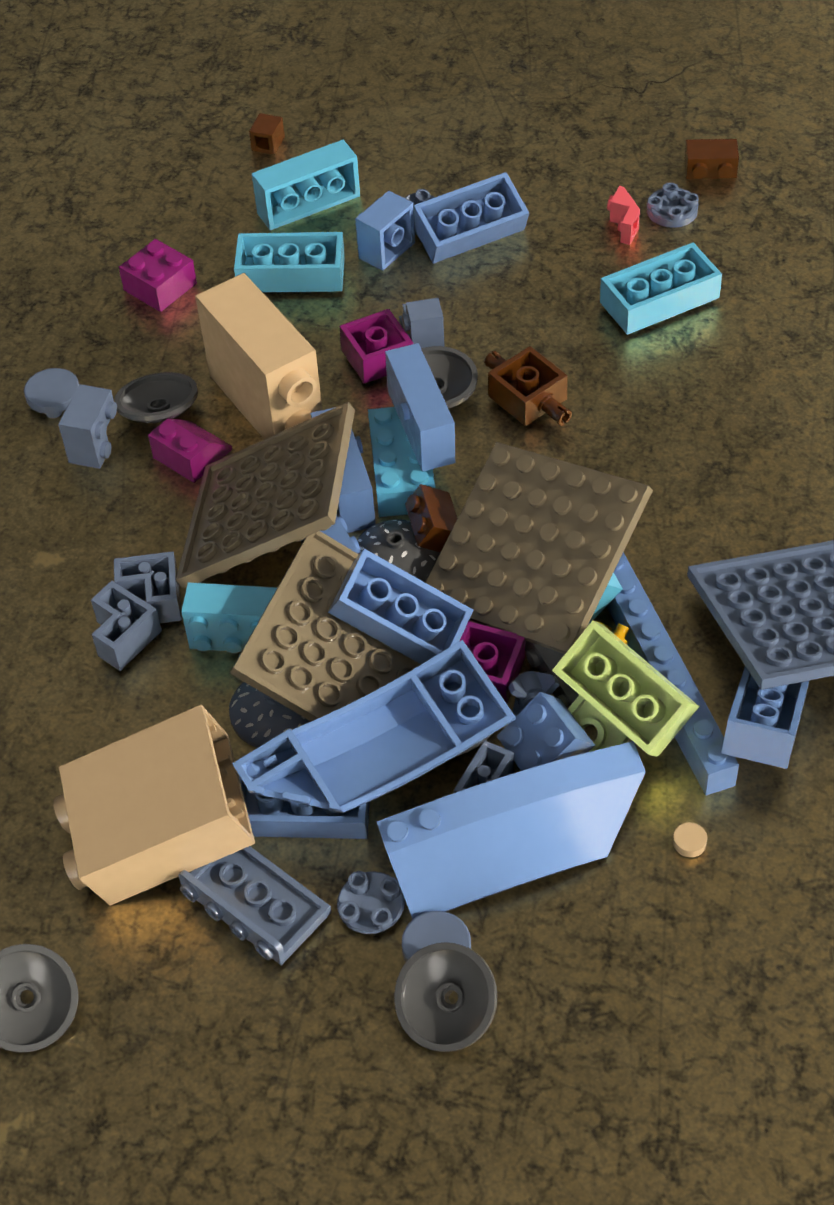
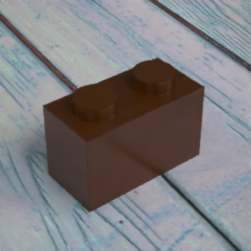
[684,139,739,179]
[405,484,458,552]

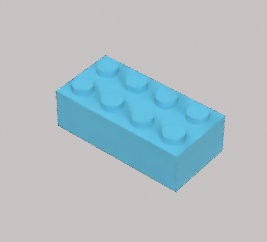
[252,139,360,230]
[234,232,345,293]
[600,242,722,335]
[368,407,435,517]
[181,582,277,653]

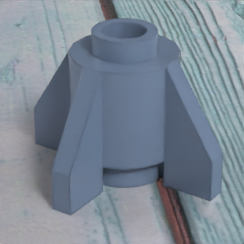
[508,671,560,717]

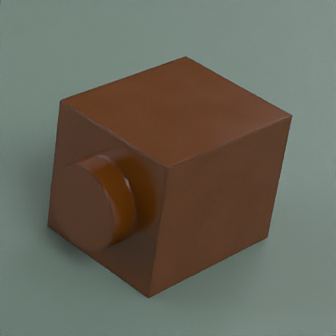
[249,113,285,155]

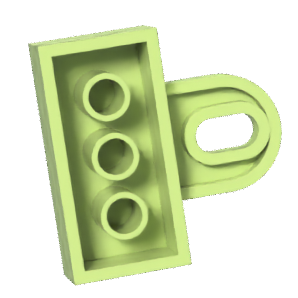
[552,620,700,757]

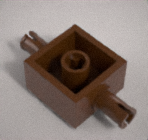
[484,346,572,426]

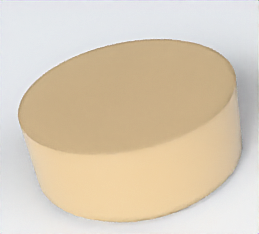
[673,822,707,857]

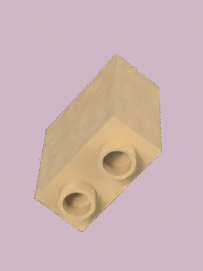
[195,273,322,439]
[53,704,255,906]

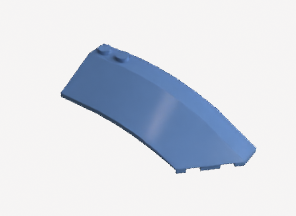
[232,640,516,813]
[376,741,646,919]

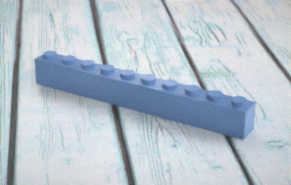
[606,552,739,796]

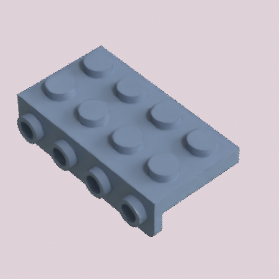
[178,846,332,965]

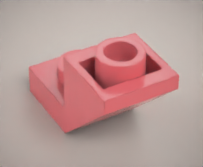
[607,186,640,245]

